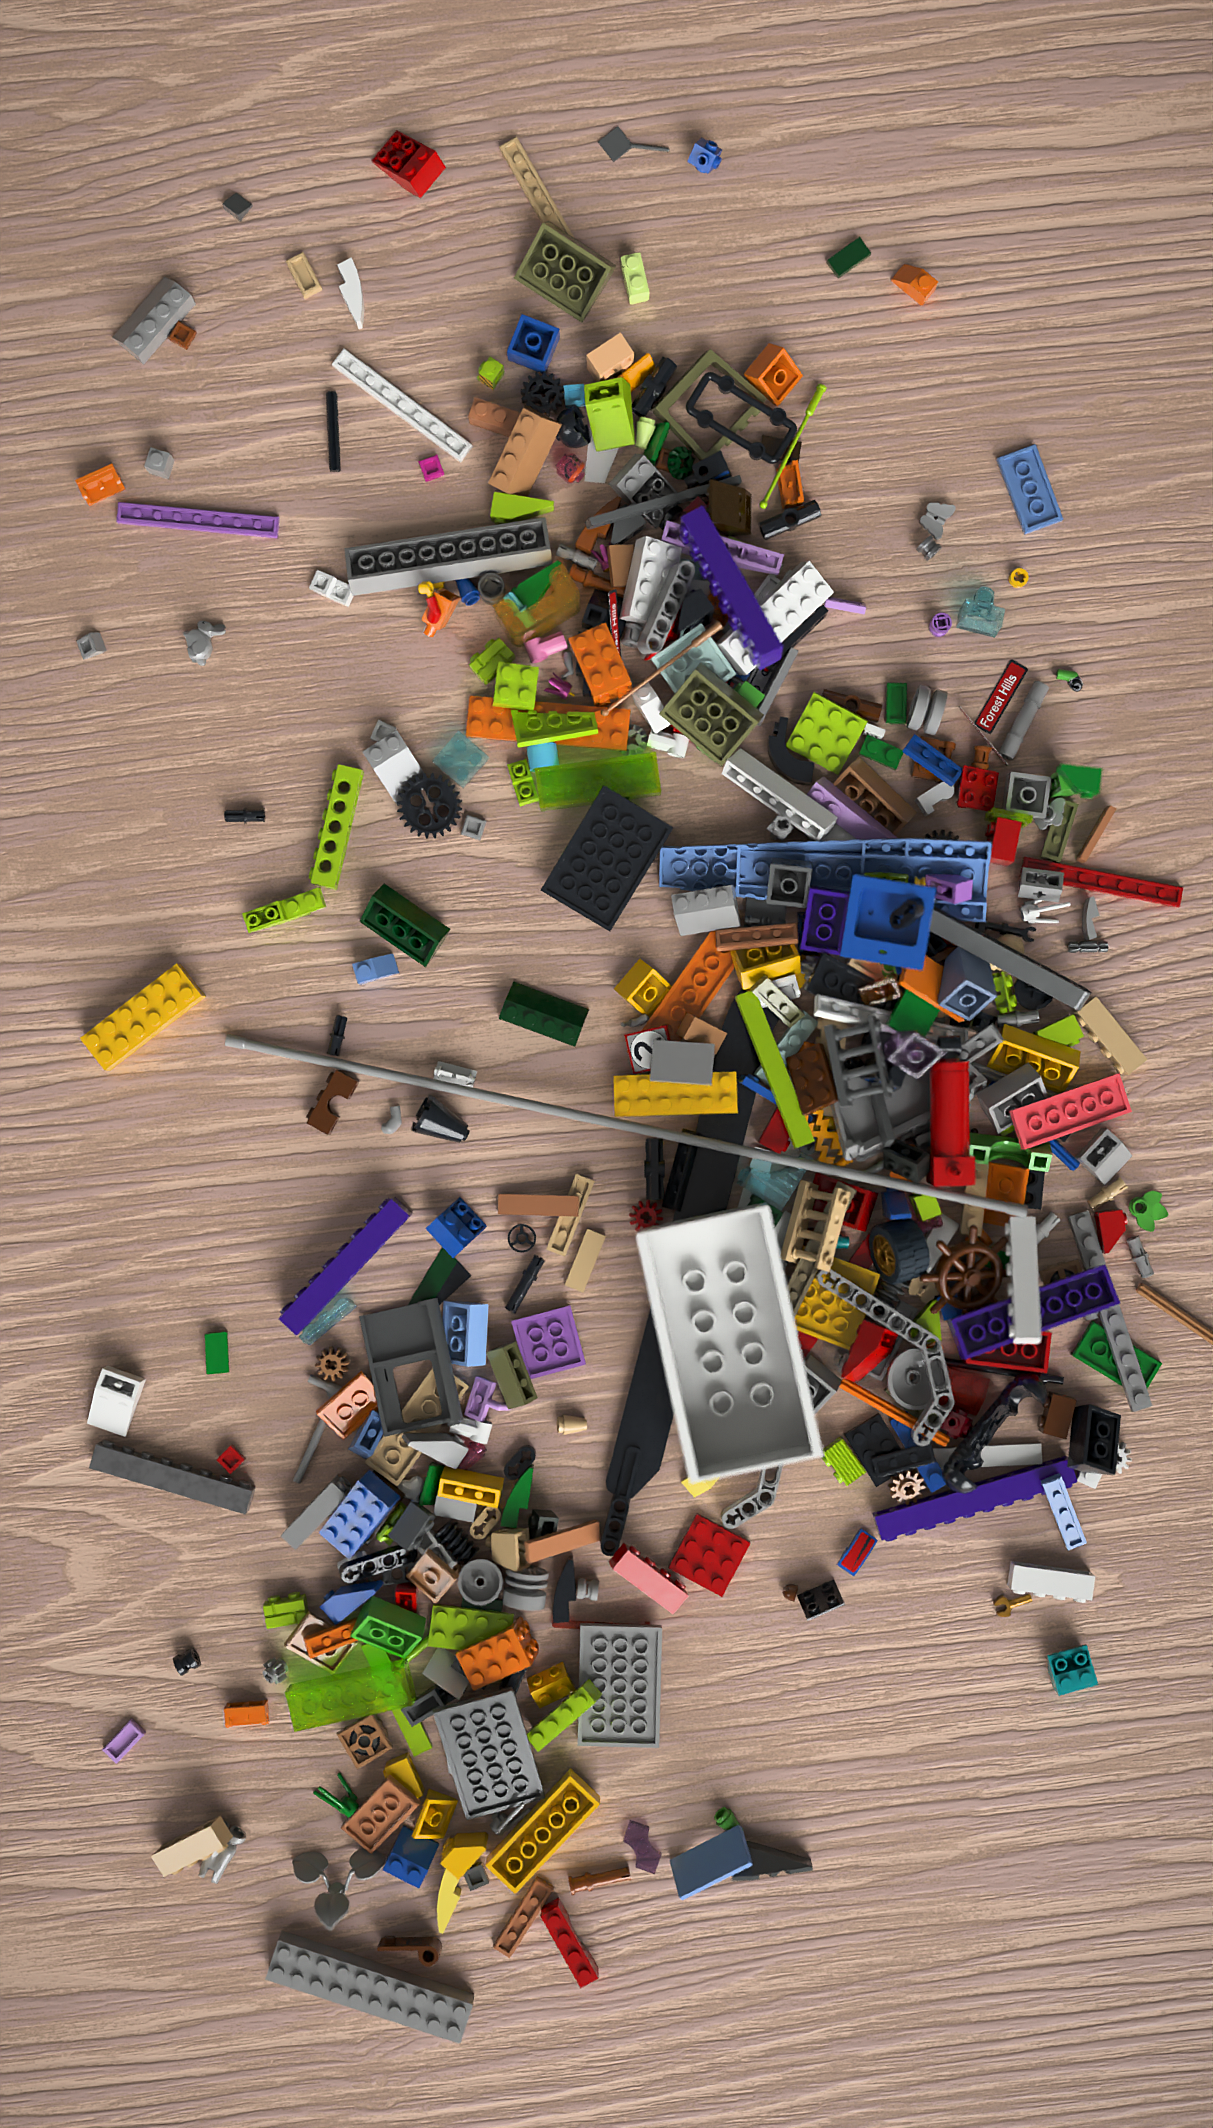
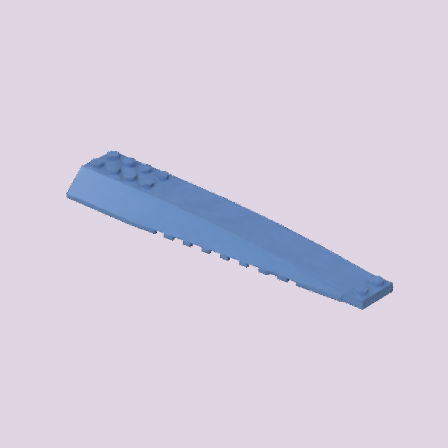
[659,838,992,922]

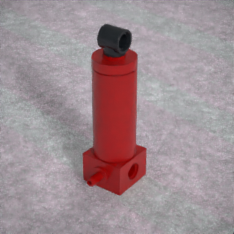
[926,1035,975,1186]

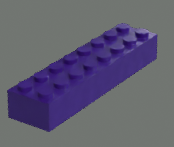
[679,506,783,671]
[279,1197,413,1336]
[947,1264,1120,1360]

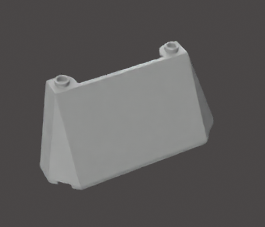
[830,1041,987,1162]

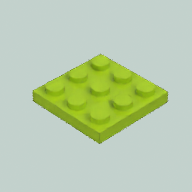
[786,691,868,775]

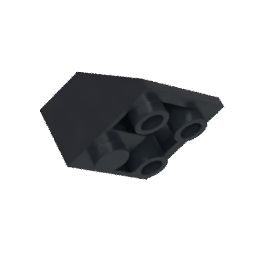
[582,589,627,639]

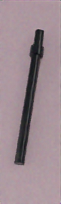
[944,1357,1064,1385]

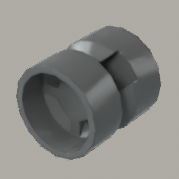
[478,573,506,606]

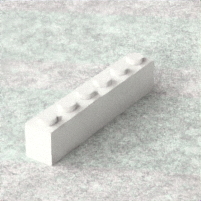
[722,748,838,841]
[1005,1217,1041,1343]

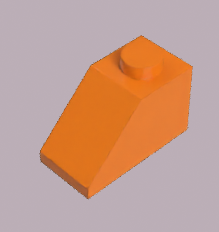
[891,264,938,306]

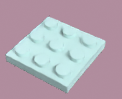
[651,623,736,694]

